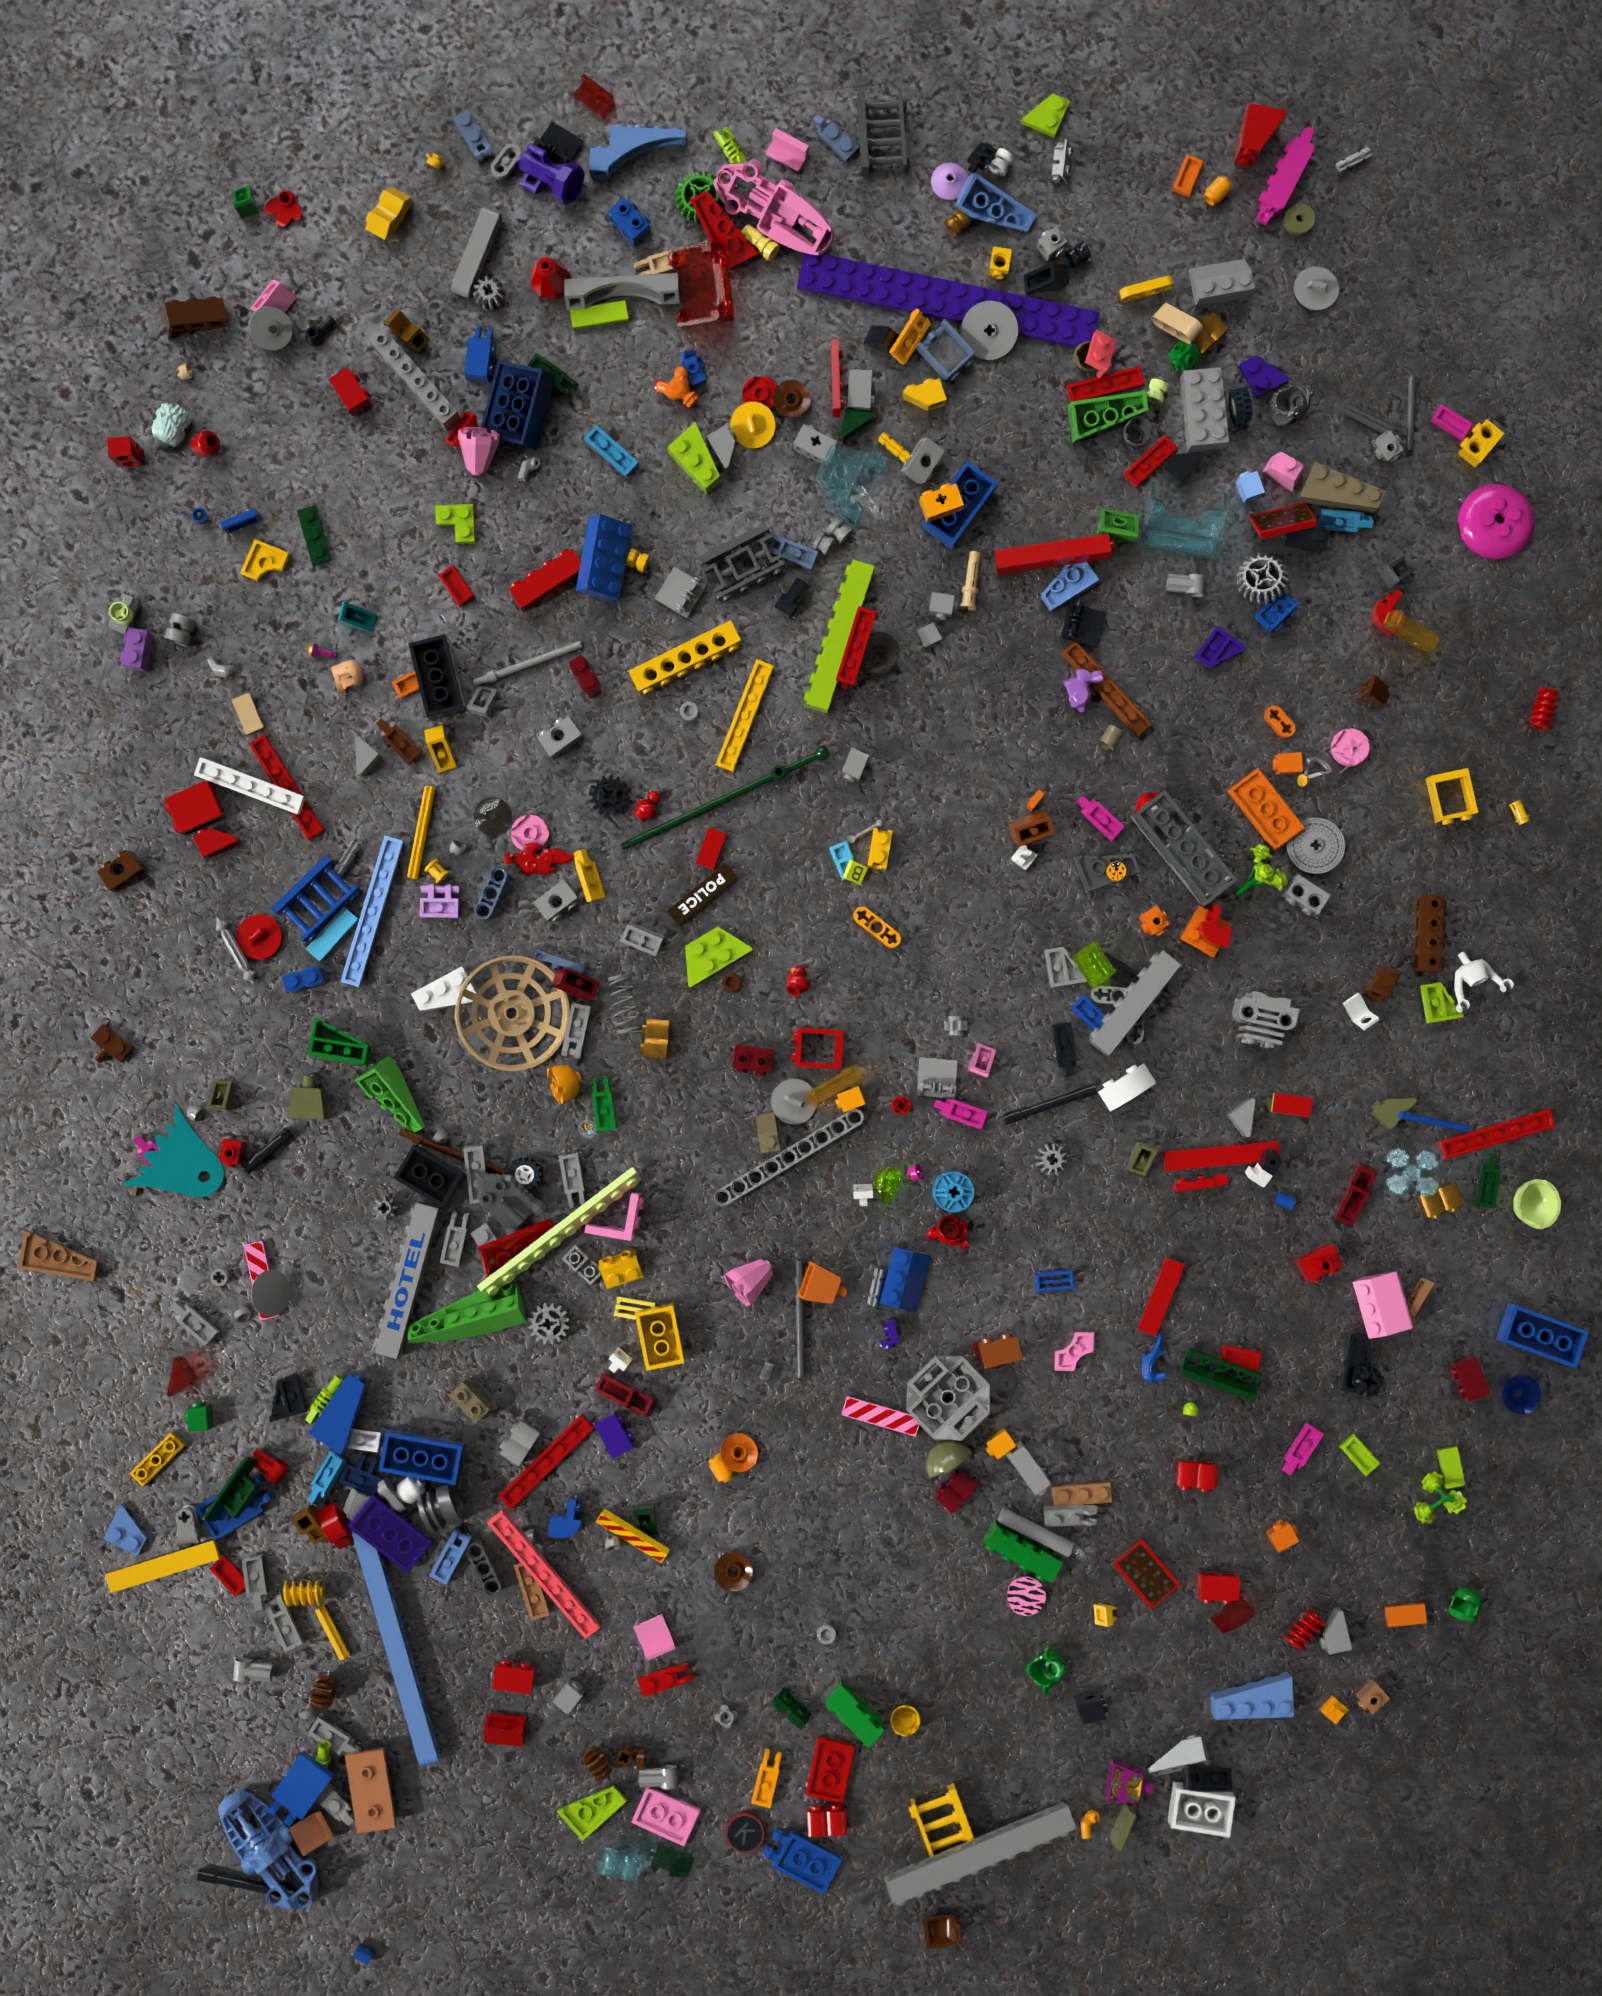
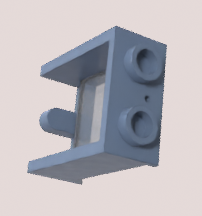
[915,319,976,383]

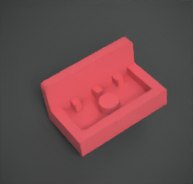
[1085,330,1116,378]

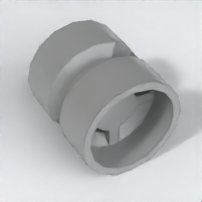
[164,613,196,647]

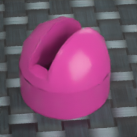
[907,1164,924,1181]

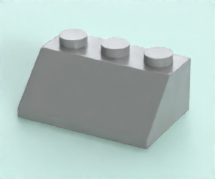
[1188,259,1255,307]

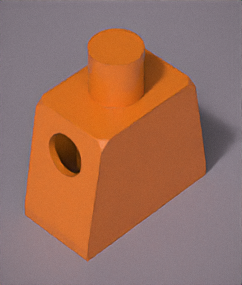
[798,1262,847,1304]

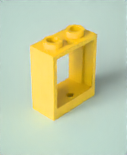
[1426,768,1478,825]

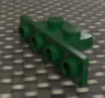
[202,1456,260,1521]

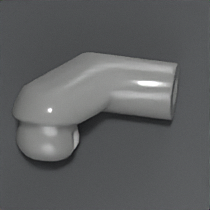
[518,457,541,481]
[207,656,234,678]

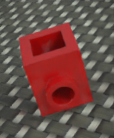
[218,1138,247,1168]

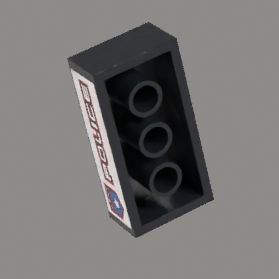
[408,634,467,721]

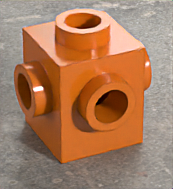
[1138,905,1169,936]

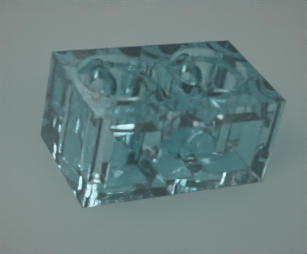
[598,1847,642,1883]

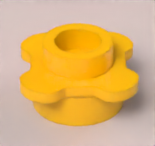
[426,153,446,170]

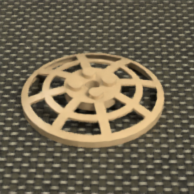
[455,955,570,1071]

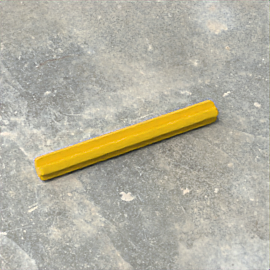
[407,786,435,879]

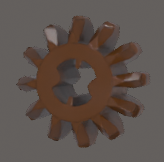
[310,1674,337,1709]
[581,1746,612,1782]

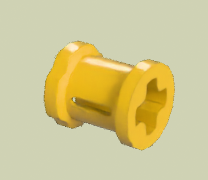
[424,859,450,884]

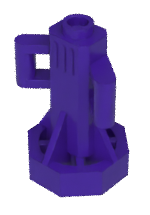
[518,143,585,205]

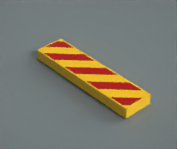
[596,1509,670,1563]

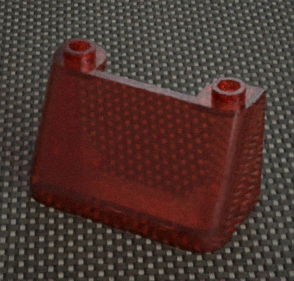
[668,241,734,328]

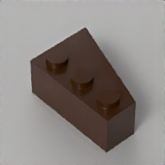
[163,296,227,340]

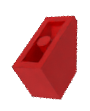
[193,827,242,859]

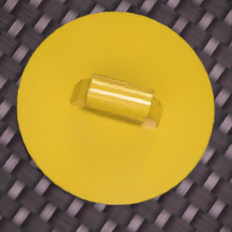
[730,402,775,448]

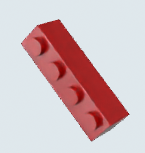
[508,548,581,612]

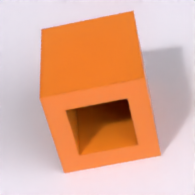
[1272,752,1303,775]

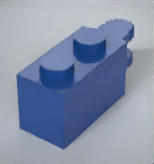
[464,326,496,382]

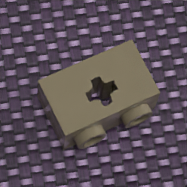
[449,1380,493,1423]

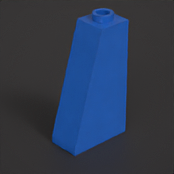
[308,1373,368,1456]

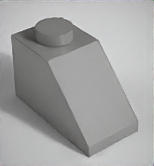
[706,425,737,473]
[842,748,869,783]
[1319,1607,1352,1655]

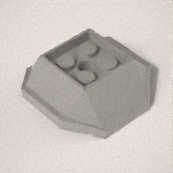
[906,1356,990,1441]

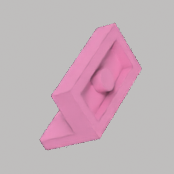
[766,128,809,172]
[250,279,296,312]

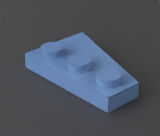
[1041,562,1099,613]

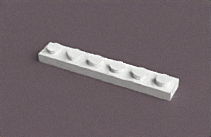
[194,757,306,815]

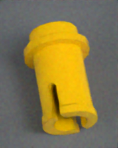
[1509,799,1530,825]

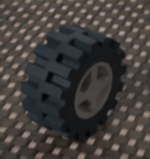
[1229,387,1253,424]

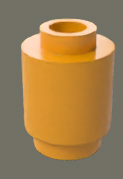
[1203,176,1232,206]
[708,1453,734,1483]

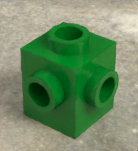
[1167,341,1202,371]

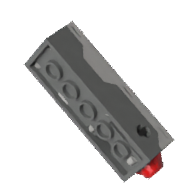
[1130,790,1237,907]

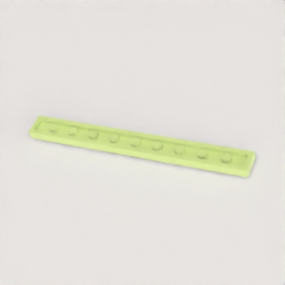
[477,1167,642,1298]

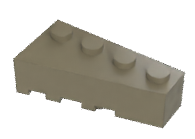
[1295,462,1385,514]

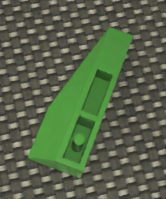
[408,1279,526,1343]

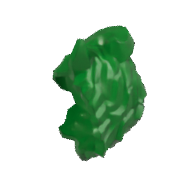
[1026,1646,1066,1696]

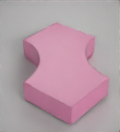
[1054,1332,1094,1371]

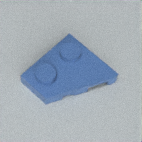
[103,1504,148,1556]

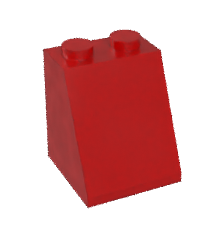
[1234,103,1287,167]

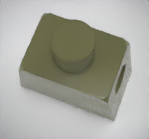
[287,1076,328,1120]

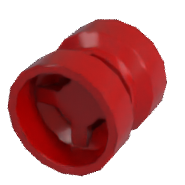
[891,1096,911,1115]

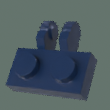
[339,1453,383,1496]

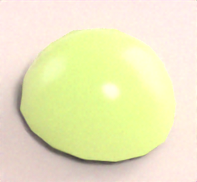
[1513,1179,1561,1229]

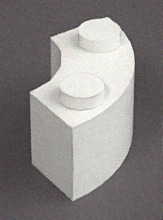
[1098,1064,1156,1112]

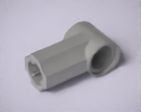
[1166,574,1205,597]
[109,594,141,634]
[233,1658,274,1682]
[639,1764,678,1789]

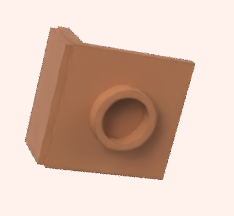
[288,1810,334,1856]

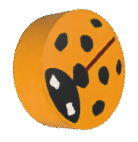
[1106,861,1126,881]

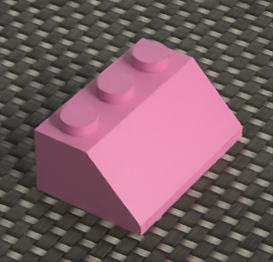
[1353,1271,1414,1339]

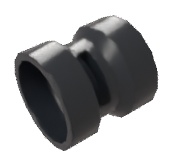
[1065,241,1091,268]

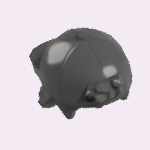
[1270,384,1315,426]

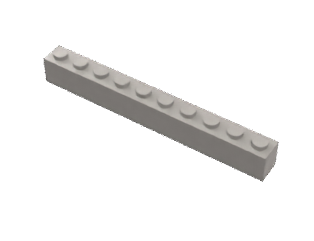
[884,1802,1076,1905]

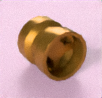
[944,209,970,236]

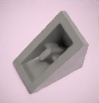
[467,685,497,718]
[355,736,382,777]
[1227,1098,1256,1137]

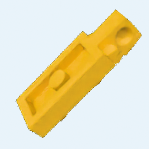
[573,849,606,902]

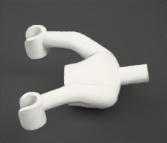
[1454,952,1514,1012]

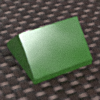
[1097,508,1139,544]

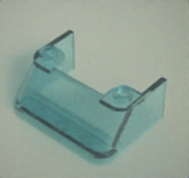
[1141,482,1228,557]

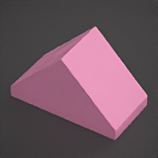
[968,1043,996,1078]

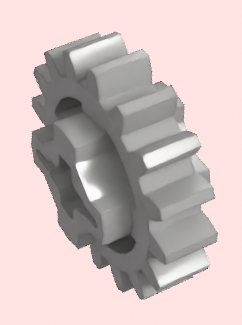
[528,1302,570,1345]

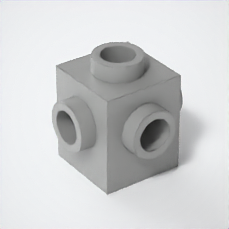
[1036,227,1068,262]
[1371,430,1403,462]

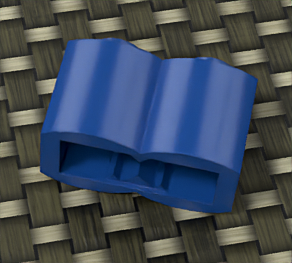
[282,967,327,993]

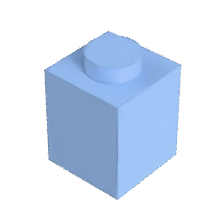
[1236,471,1265,504]

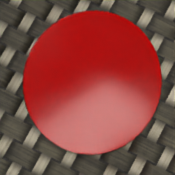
[236,914,282,960]

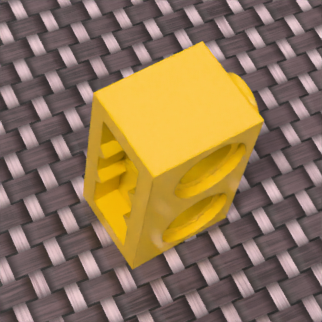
[1458,419,1505,467]

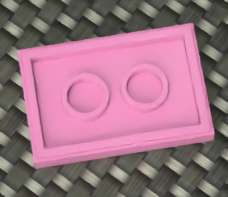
[631,1787,701,1847]

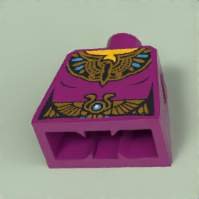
[1105,1759,1153,1803]

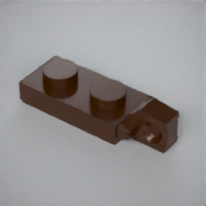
[376,718,423,765]

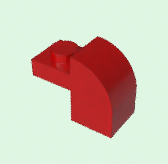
[1372,589,1405,637]
[1199,905,1232,949]
[317,1502,354,1549]

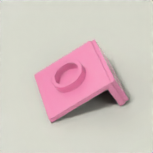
[633,1614,675,1661]

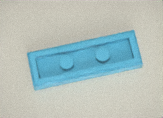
[306,906,359,962]

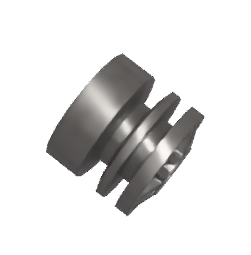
[417,1484,464,1534]

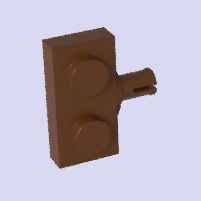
[90,1024,134,1064]

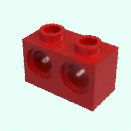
[107,436,145,468]

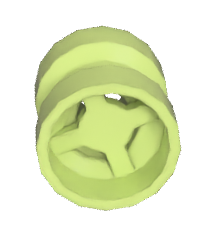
[1146,379,1169,405]
[109,602,134,625]

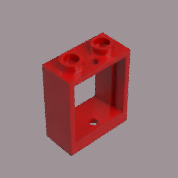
[792,1028,844,1069]

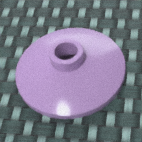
[931,163,968,200]

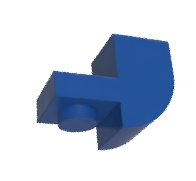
[548,1496,583,1538]

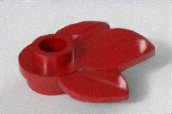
[264,190,302,228]

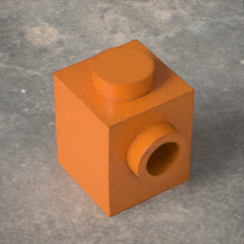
[1265,1520,1299,1552]

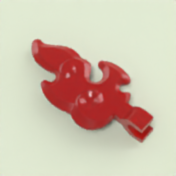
[504,842,575,875]

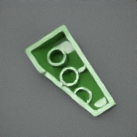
[355,1056,425,1133]

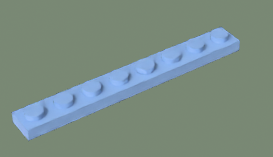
[340,836,404,987]

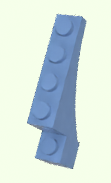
[589,125,687,178]

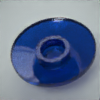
[1502,1375,1541,1414]

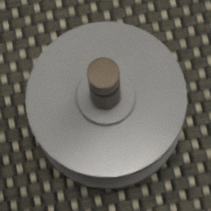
[248,306,293,350]

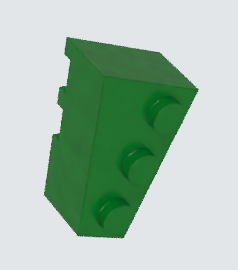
[307,1017,372,1068]
[825,1680,885,1748]

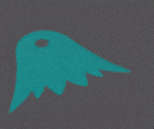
[121,1103,224,1197]

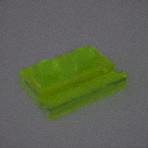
[1072,941,1117,989]

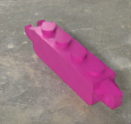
[1256,127,1315,225]

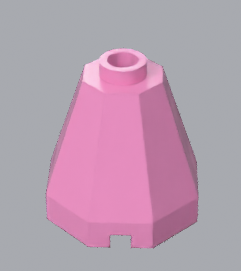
[458,427,500,475]
[724,1259,773,1306]

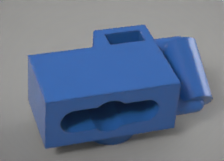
[680,349,706,389]

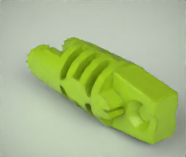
[713,126,747,164]

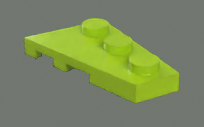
[557,1785,627,1841]

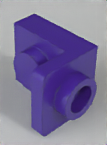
[879,1318,899,1349]

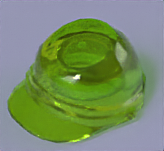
[873,1167,900,1203]

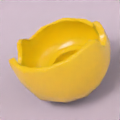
[890,1705,921,1736]

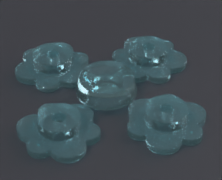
[1386,1148,1439,1198]

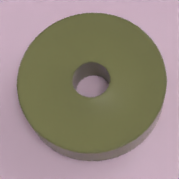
[1283,203,1315,236]

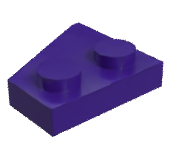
[1238,355,1290,399]
[1194,626,1247,669]

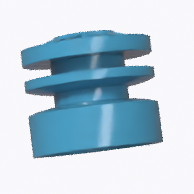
[932,1171,974,1212]

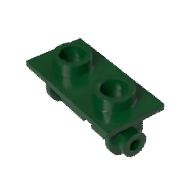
[771,1687,811,1728]

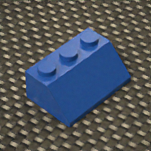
[879,1246,931,1312]

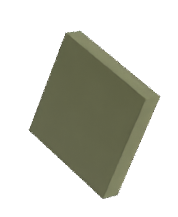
[1110,1803,1137,1852]

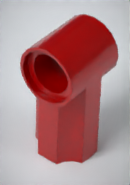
[251,1448,290,1485]

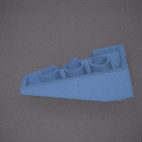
[956,173,1037,232]

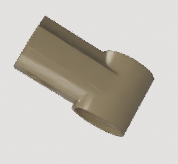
[1099,725,1124,751]

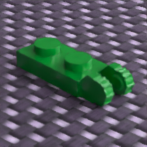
[592,1076,617,1132]

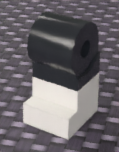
[1245,1149,1282,1188]

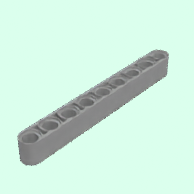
[714,1109,864,1206]

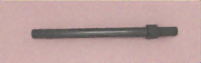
[794,1261,805,1378]

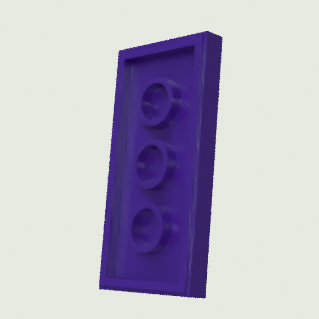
[347,1494,433,1573]

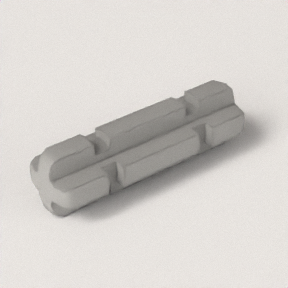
[1336,148,1372,173]
[333,841,361,876]
[867,1268,885,1307]

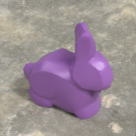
[1063,669,1104,713]

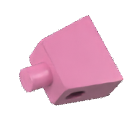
[1261,452,1304,492]

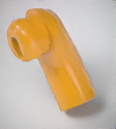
[1080,1810,1100,1839]

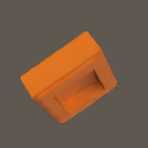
[1026,790,1044,811]

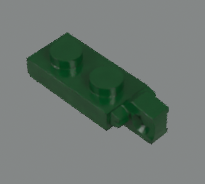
[1474,1153,1501,1208]

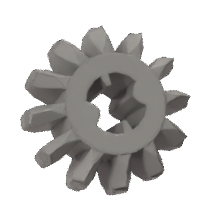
[473,276,506,310]
[1035,1143,1068,1176]

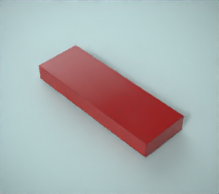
[1123,435,1178,488]

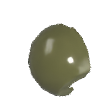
[926,1440,972,1479]

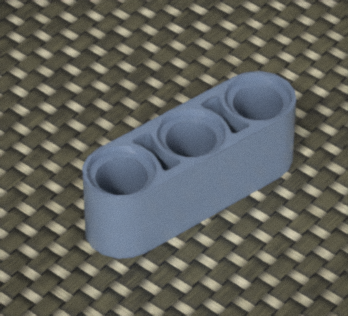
[475,867,510,921]

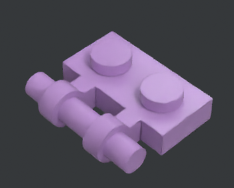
[420,883,460,918]

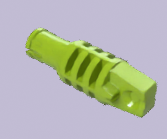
[305,1374,345,1425]

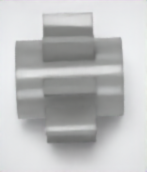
[944,1016,968,1036]
[373,1196,398,1220]

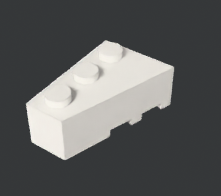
[411,967,477,1012]

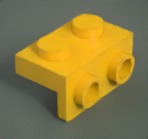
[598,1249,644,1289]

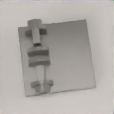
[654,567,707,618]
[916,1057,958,1099]

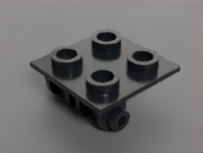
[534,121,583,165]
[1060,601,1106,648]

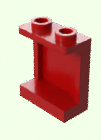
[165,780,226,835]

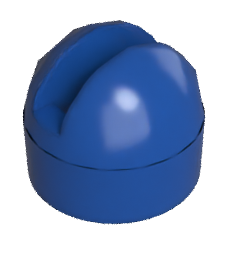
[192,508,207,524]

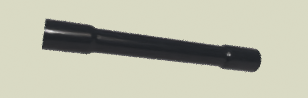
[1002,1083,1097,1125]
[197,1868,296,1898]

